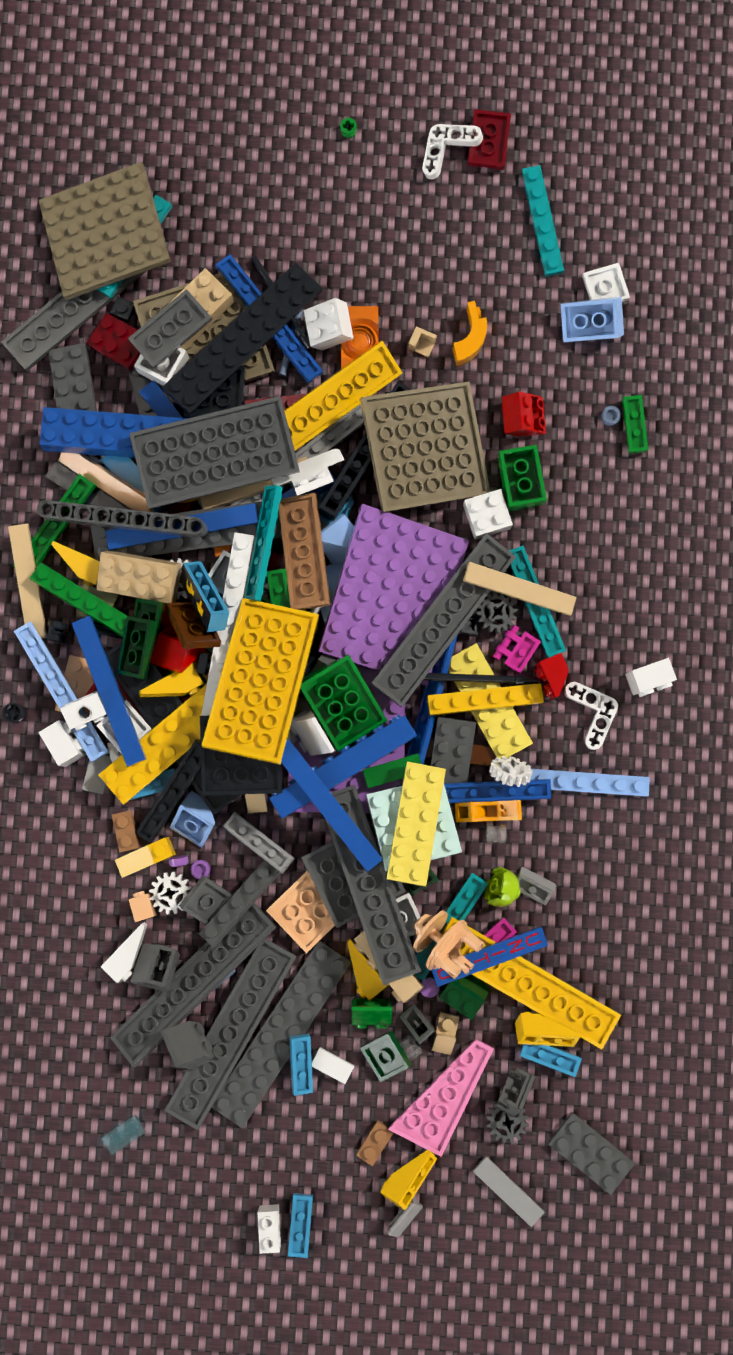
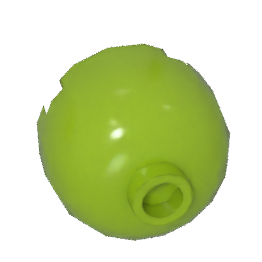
[484,867,520,907]

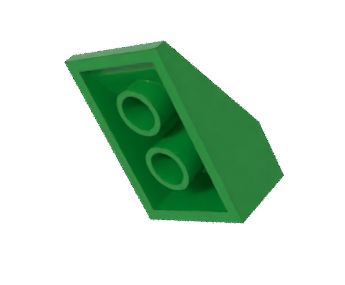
[352,998,392,1028]

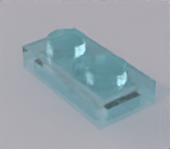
[101,1114,146,1155]

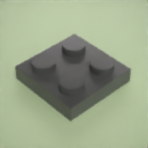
[179,875,233,925]

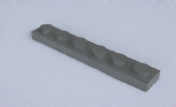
[199,860,280,948]

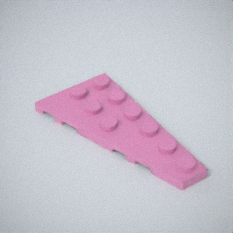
[388,1039,494,1157]

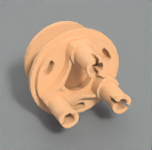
[413,911,485,979]

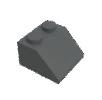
[161,1021,214,1070]

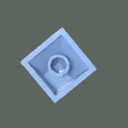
[321,514,354,564]
[170,791,215,848]

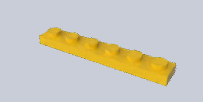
[427,683,544,716]

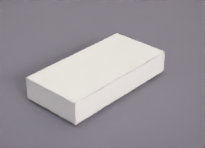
[312,1047,354,1084]

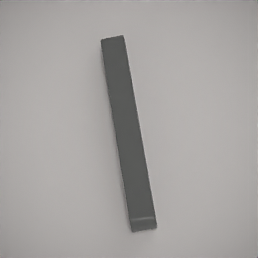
[37,500,208,538]

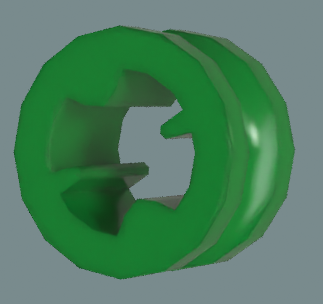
[340,118,357,138]

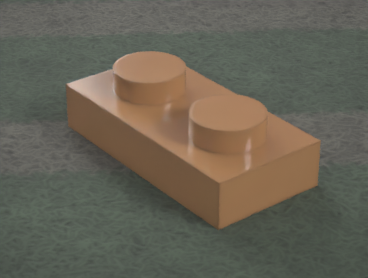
[112,810,139,853]
[356,1120,394,1166]

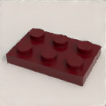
[468,109,511,170]
[86,313,140,371]

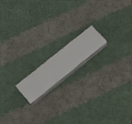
[223,812,295,874]
[473,1156,545,1227]

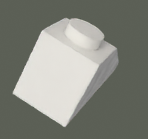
[101,922,147,983]

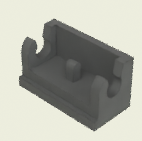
[496,1068,535,1117]

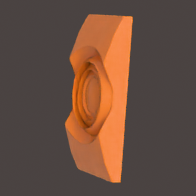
[341,306,379,369]

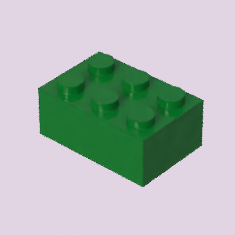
[497,445,547,511]

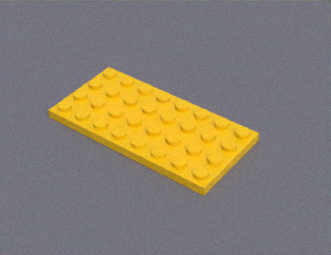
[202,598,319,765]

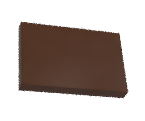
[165,602,221,649]

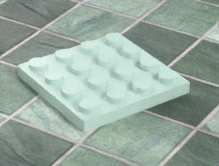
[366,783,462,872]

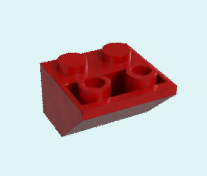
[502,391,546,437]
[151,623,205,673]
[534,653,569,700]

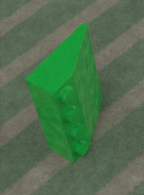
[300,654,388,752]

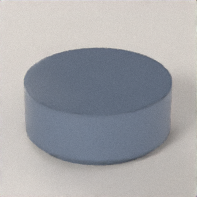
[601,406,621,426]

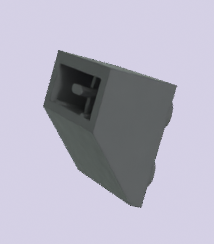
[130,944,180,993]

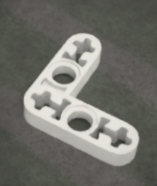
[422,124,483,179]
[564,682,618,750]

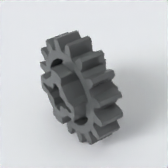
[475,591,517,634]
[486,1101,529,1143]

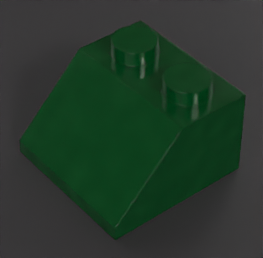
[438,974,491,1021]

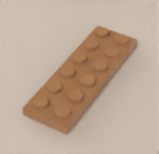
[279,493,330,610]

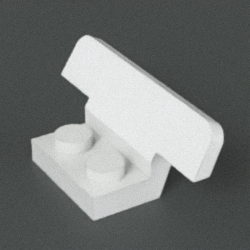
[272,449,344,496]

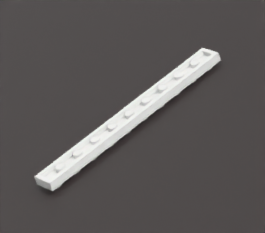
[201,533,254,716]

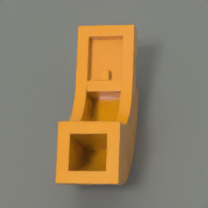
[453,301,487,367]
[455,800,522,822]

